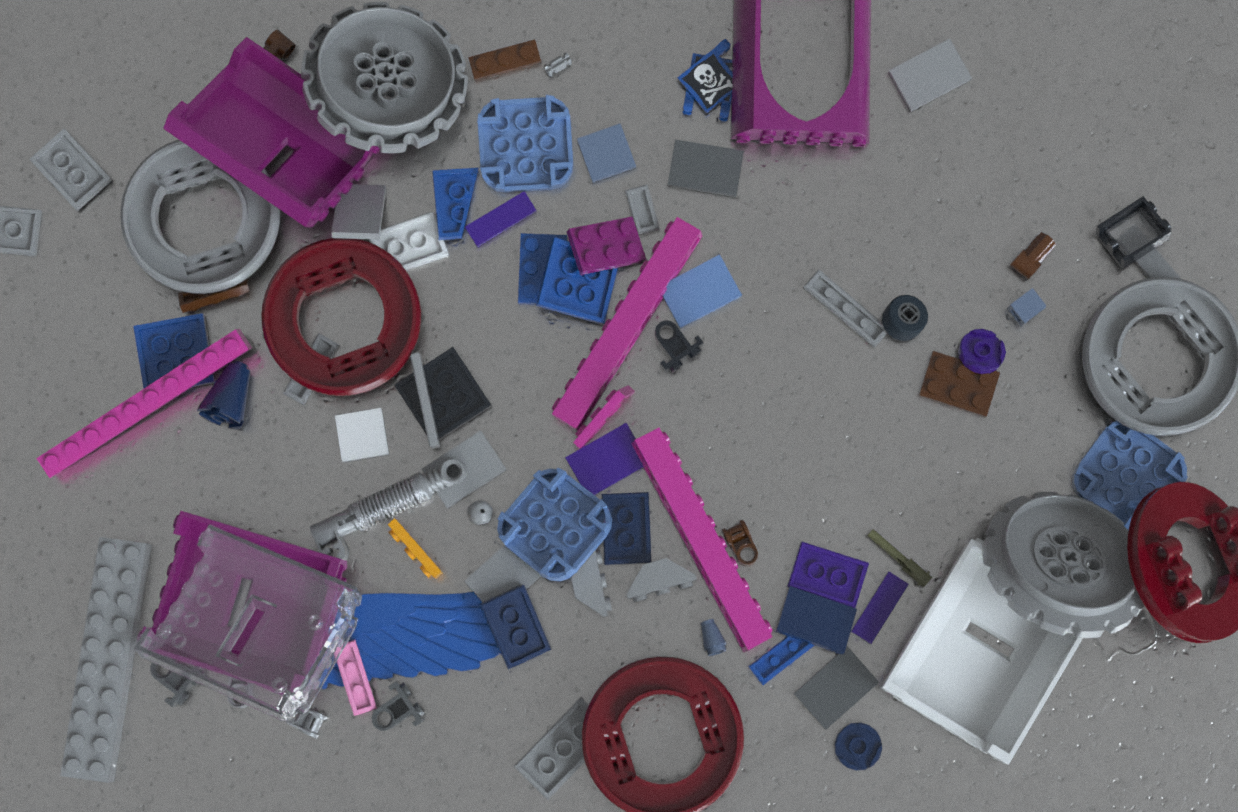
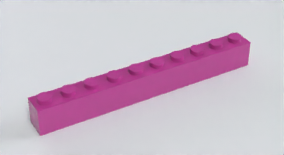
[552,217,703,431]
[36,328,252,478]
[632,428,773,653]

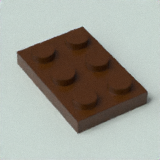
[918,351,1000,418]

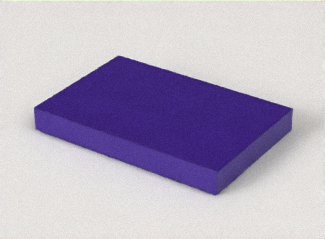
[565,422,644,495]
[787,541,869,608]

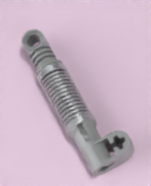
[310,459,467,560]

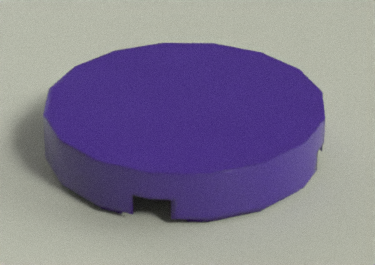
[958,329,1006,374]

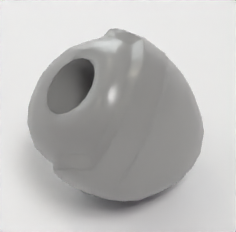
[467,500,493,525]

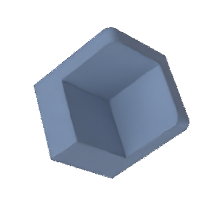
[1007,288,1046,326]

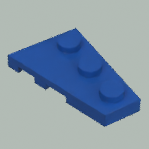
[432,168,479,240]

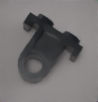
[655,320,704,373]

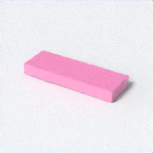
[332,640,377,716]

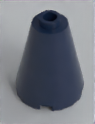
[197,361,250,429]

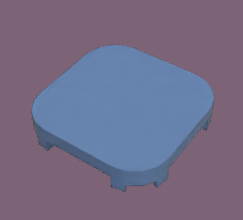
[477,95,573,193]
[1072,421,1188,531]
[497,468,612,581]

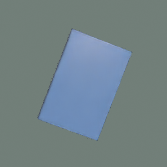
[663,255,742,329]

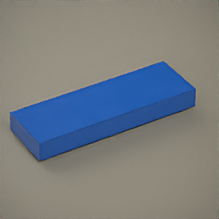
[748,636,815,685]

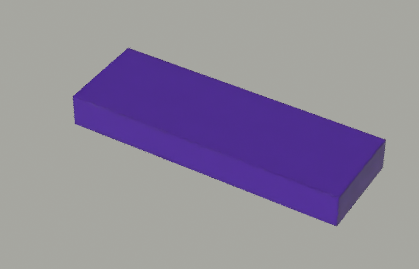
[465,191,537,248]
[851,571,909,644]

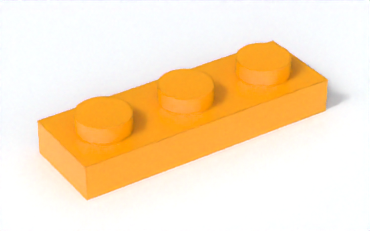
[388,518,443,579]

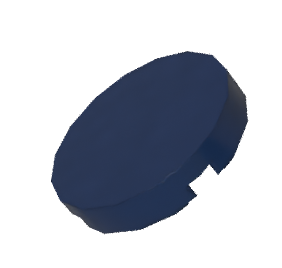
[834,722,882,771]

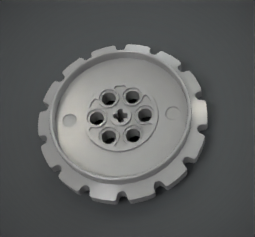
[301,2,468,153]
[982,492,1144,638]

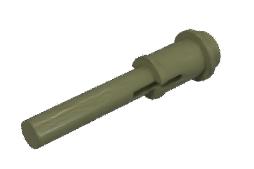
[867,529,932,587]

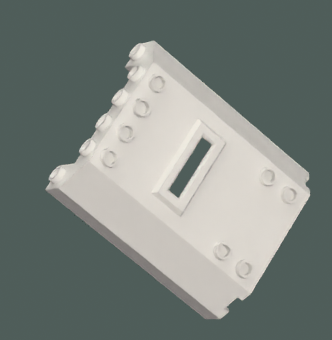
[880,538,1083,765]

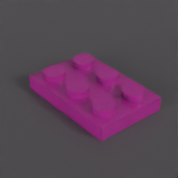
[566,217,646,275]

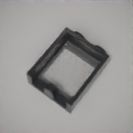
[1095,196,1172,270]

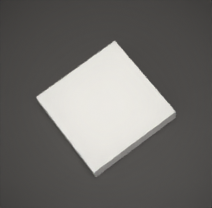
[335,408,389,462]

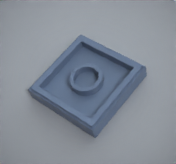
[577,123,636,183]

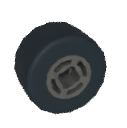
[882,295,928,341]

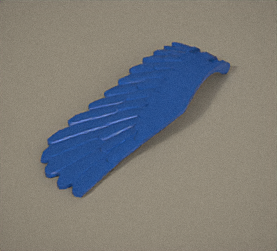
[270,592,500,695]

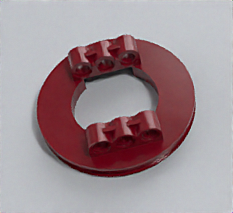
[261,238,421,396]
[1127,482,1238,643]
[582,656,744,812]

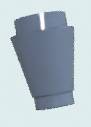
[700,619,727,656]

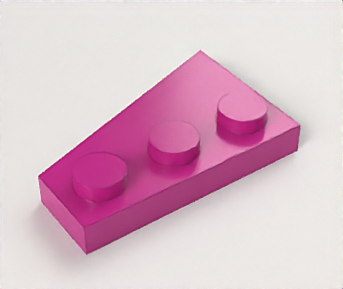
[573,385,635,448]

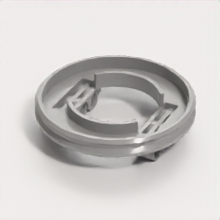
[120,139,280,294]
[1082,277,1238,436]

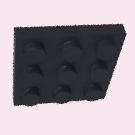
[394,347,492,440]

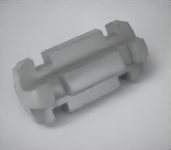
[544,53,572,76]

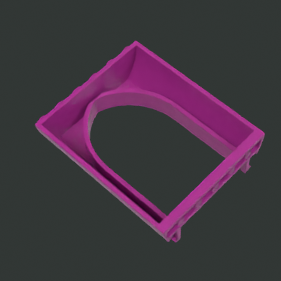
[731,0,871,147]

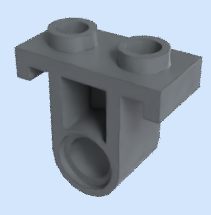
[150,657,204,707]
[372,681,425,731]

